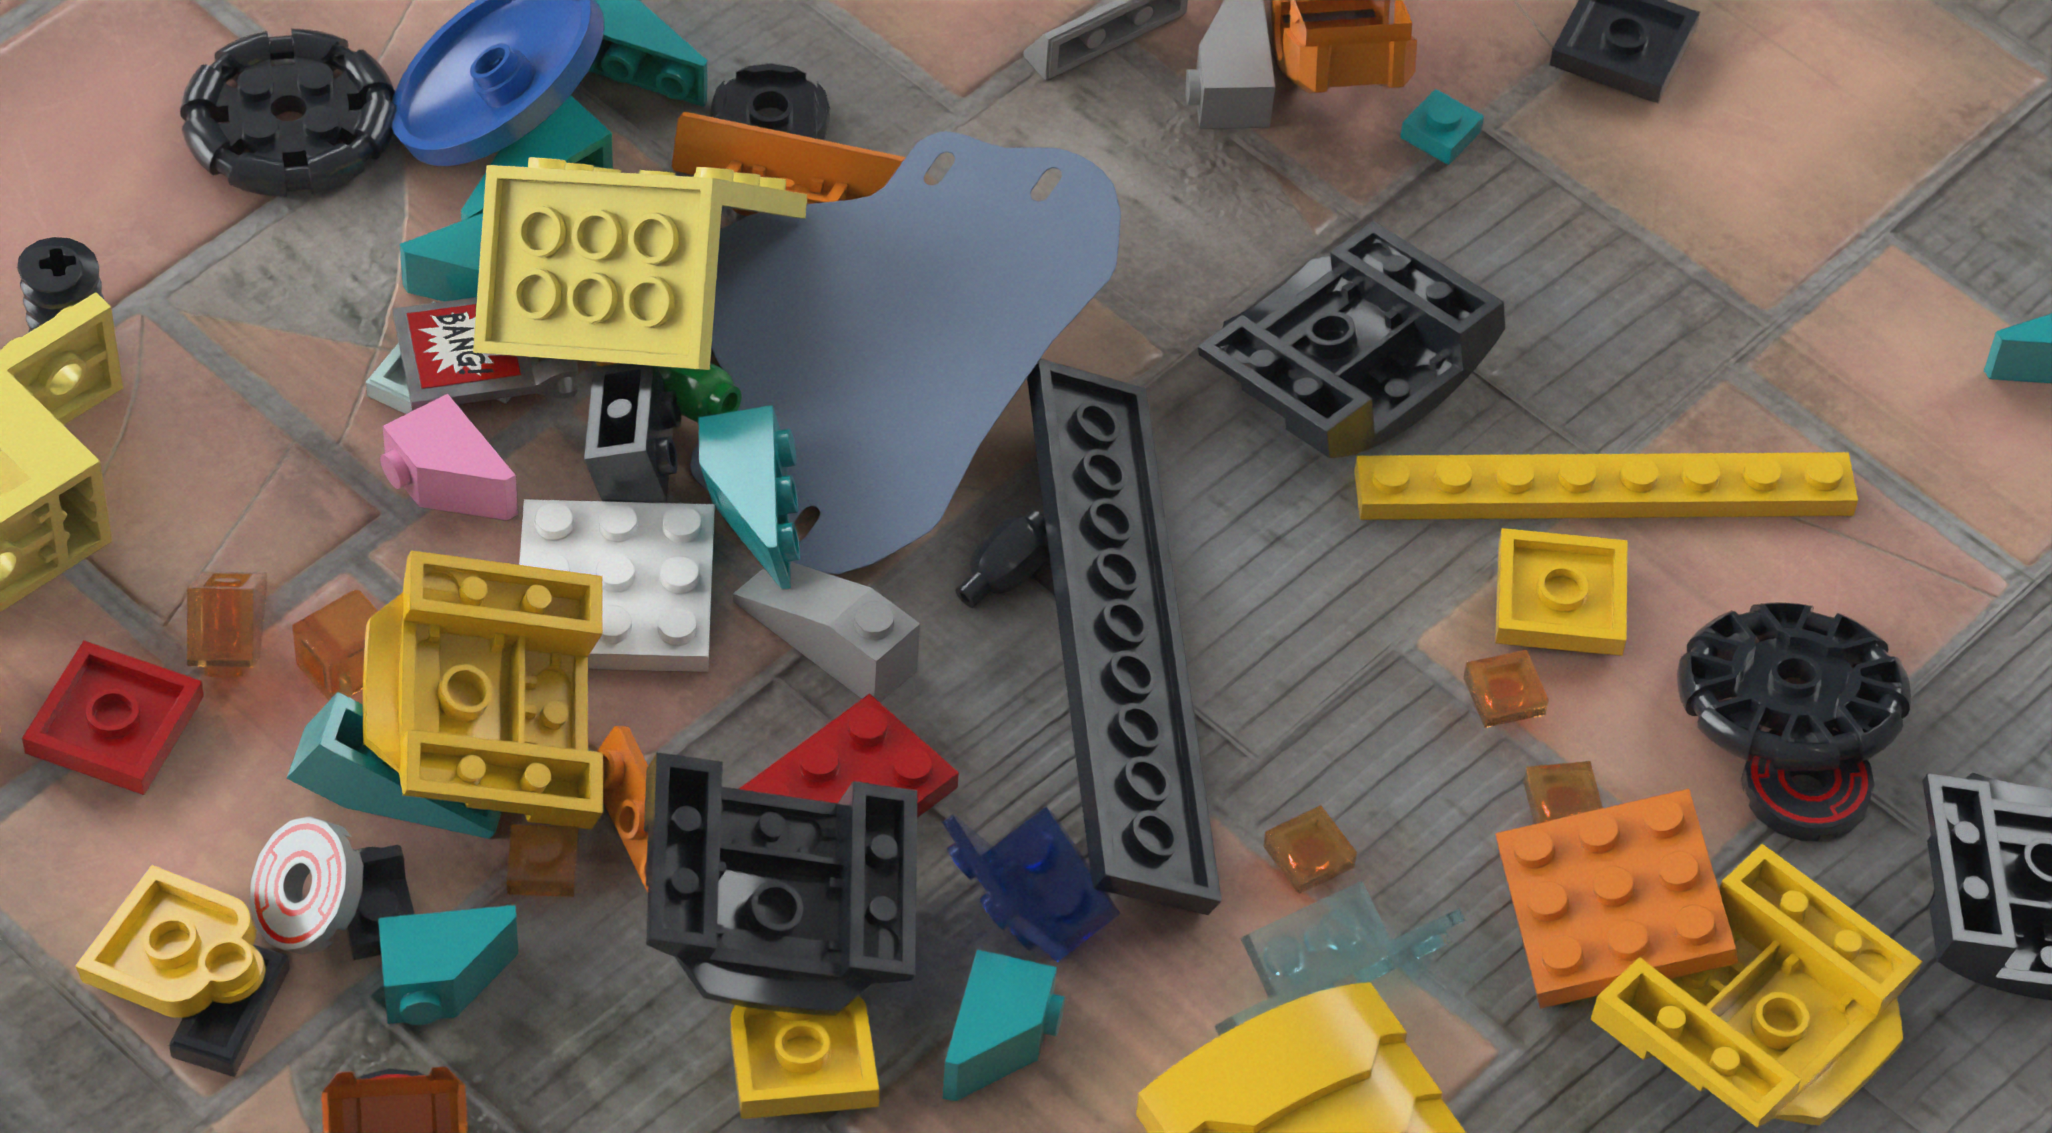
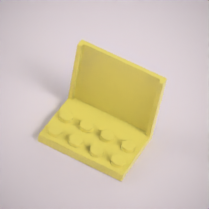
[473,158,807,370]

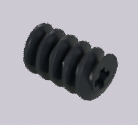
[17,237,104,333]

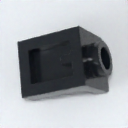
[346,845,415,961]

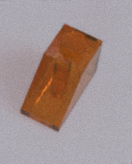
[187,572,267,678]

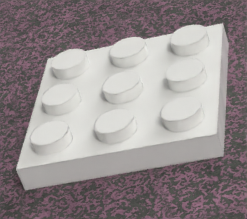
[519,499,715,672]

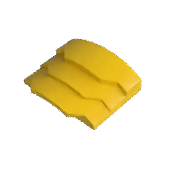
[363,550,603,829]
[1591,844,1923,1128]
[1136,982,1466,1133]

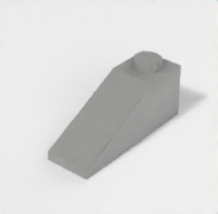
[1186,0,1275,129]
[733,562,920,702]

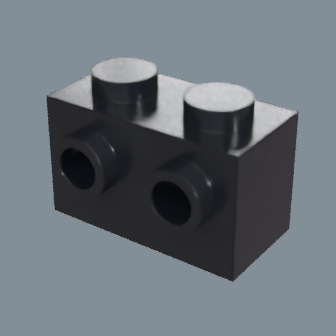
[584,363,682,503]

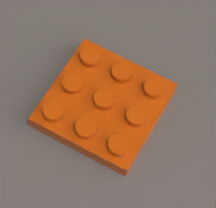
[1495,789,1738,1009]

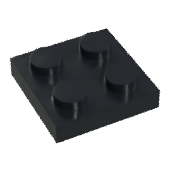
[1549,0,1700,103]

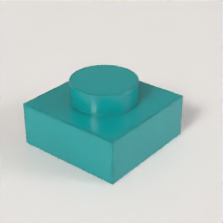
[1400,89,1484,165]

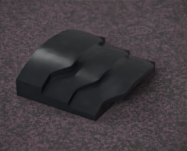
[1198,221,1506,458]
[644,752,917,1015]
[1922,772,2052,1000]

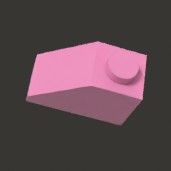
[380,394,518,520]

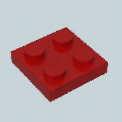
[22,640,204,795]

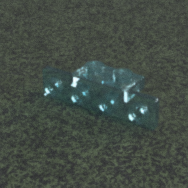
[1214,881,1466,1036]

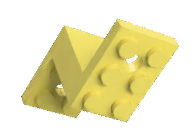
[0,292,123,612]

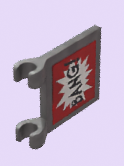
[393,297,579,411]

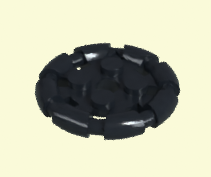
[180,28,396,197]
[1677,602,1911,773]

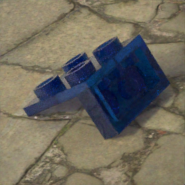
[942,807,1121,962]

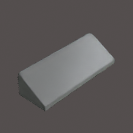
[1023,0,1188,80]

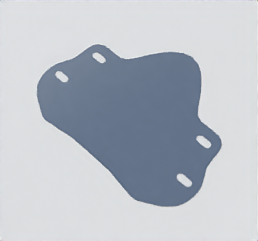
[690,132,1121,574]

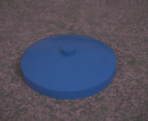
[392,0,604,166]

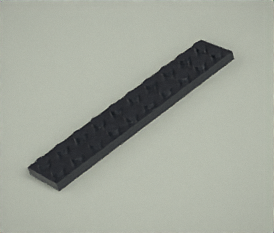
[1027,358,1222,915]

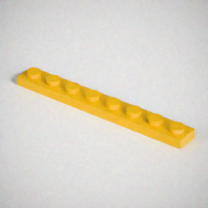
[1354,452,1858,520]

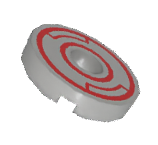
[250,816,363,954]

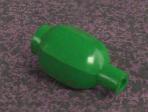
[658,363,742,423]

